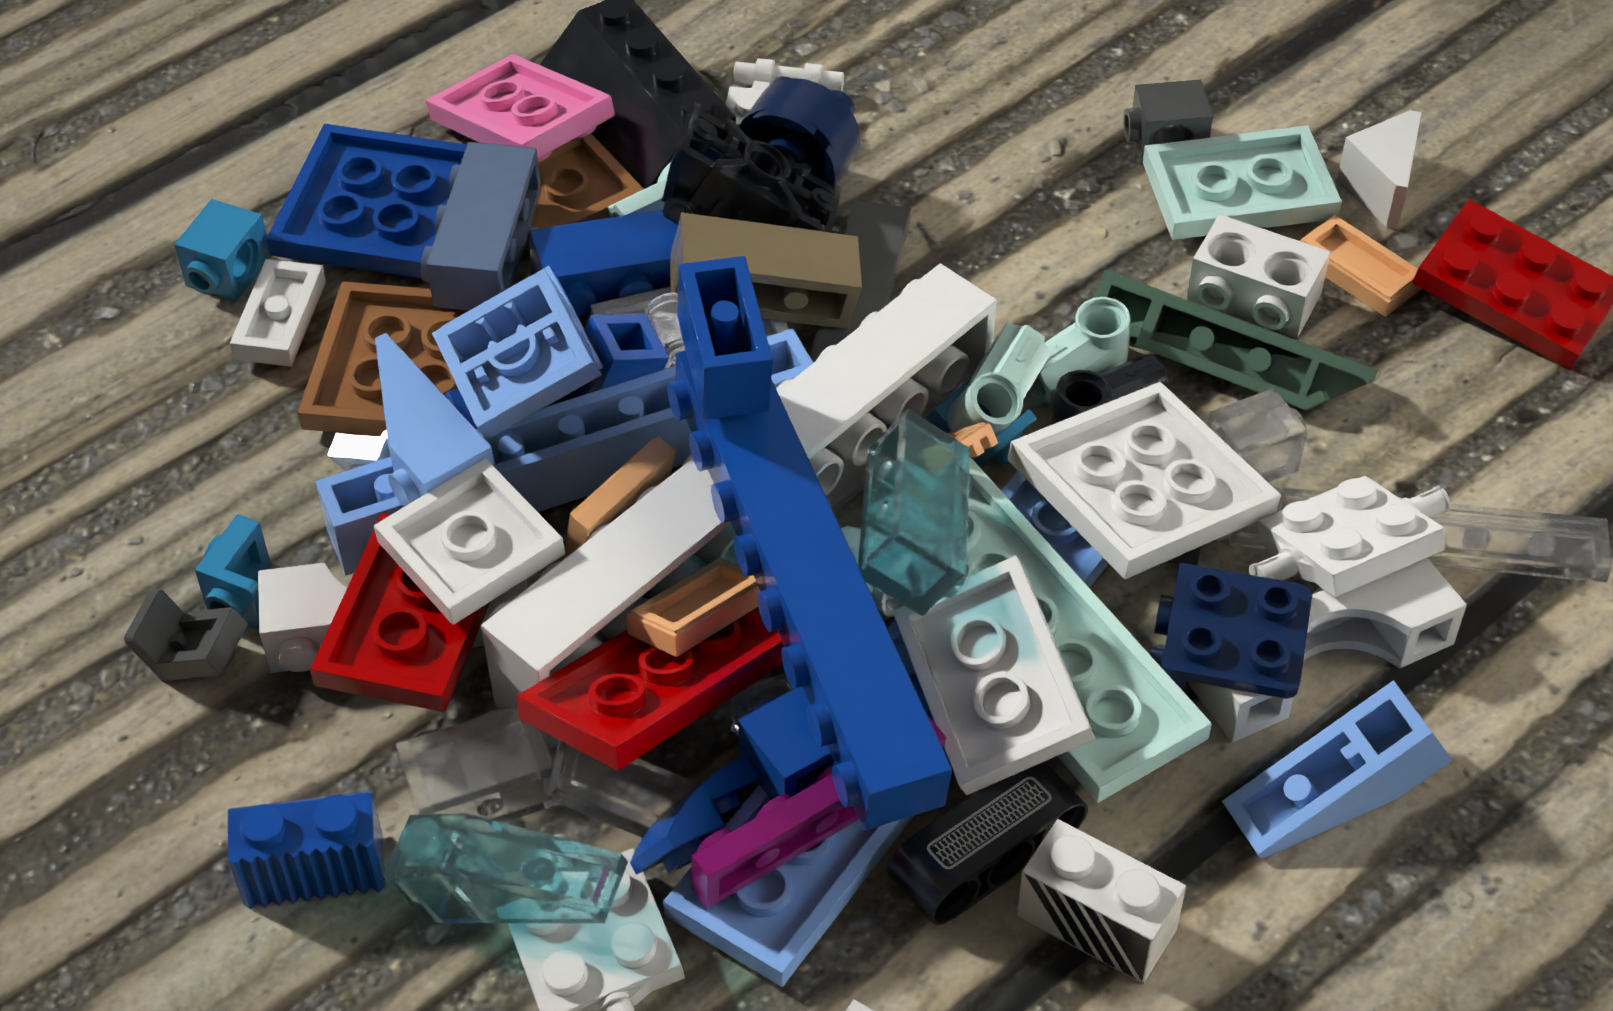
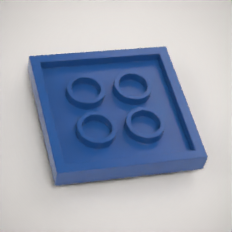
[266,124,467,279]

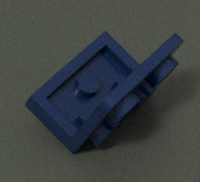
[1150,563,1312,699]

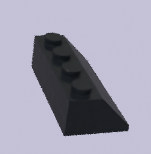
[540,0,736,189]

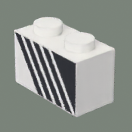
[1017,819,1186,984]

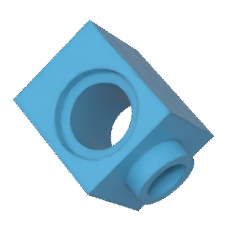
[174,199,272,302]

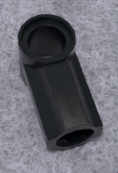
[1051,355,1172,425]

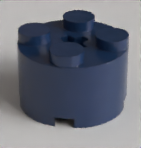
[738,76,860,186]

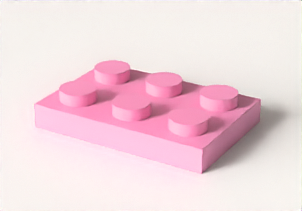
[425,54,616,162]

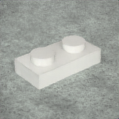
[230,259,326,367]

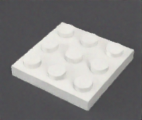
[1008,382,1281,579]

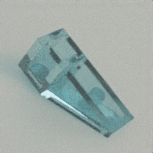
[383,813,628,923]

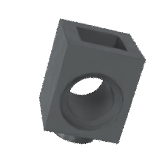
[1123,79,1213,164]

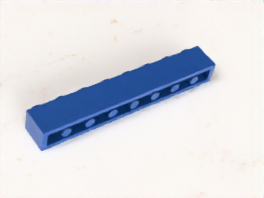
[667,351,952,831]

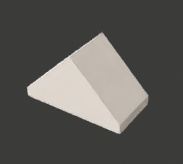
[1337,110,1422,230]

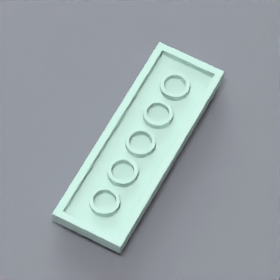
[863,458,1212,803]

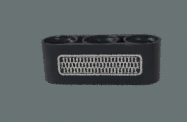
[886,762,1088,925]

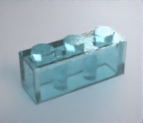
[858,409,972,616]

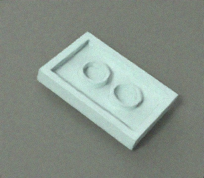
[1143,125,1342,240]

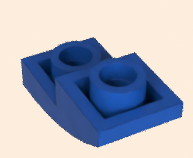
[630,755,760,875]

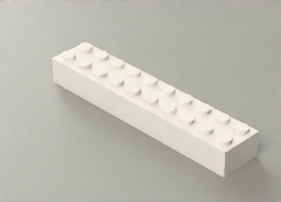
[481,263,997,751]

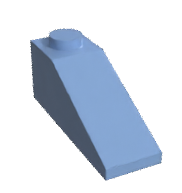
[375,333,495,507]
[1222,680,1453,859]

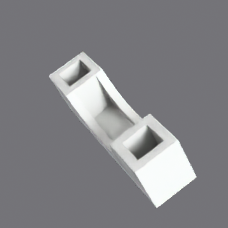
[1188,558,1467,743]
[258,563,529,673]

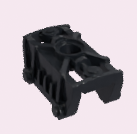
[662,102,841,233]

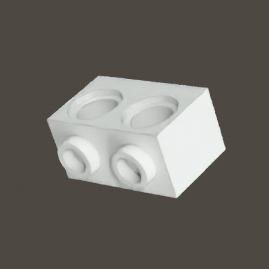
[1187,214,1331,339]

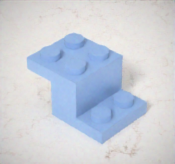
[432,266,603,440]

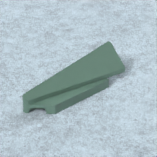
[1094,270,1381,410]

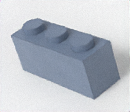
[421,142,542,310]

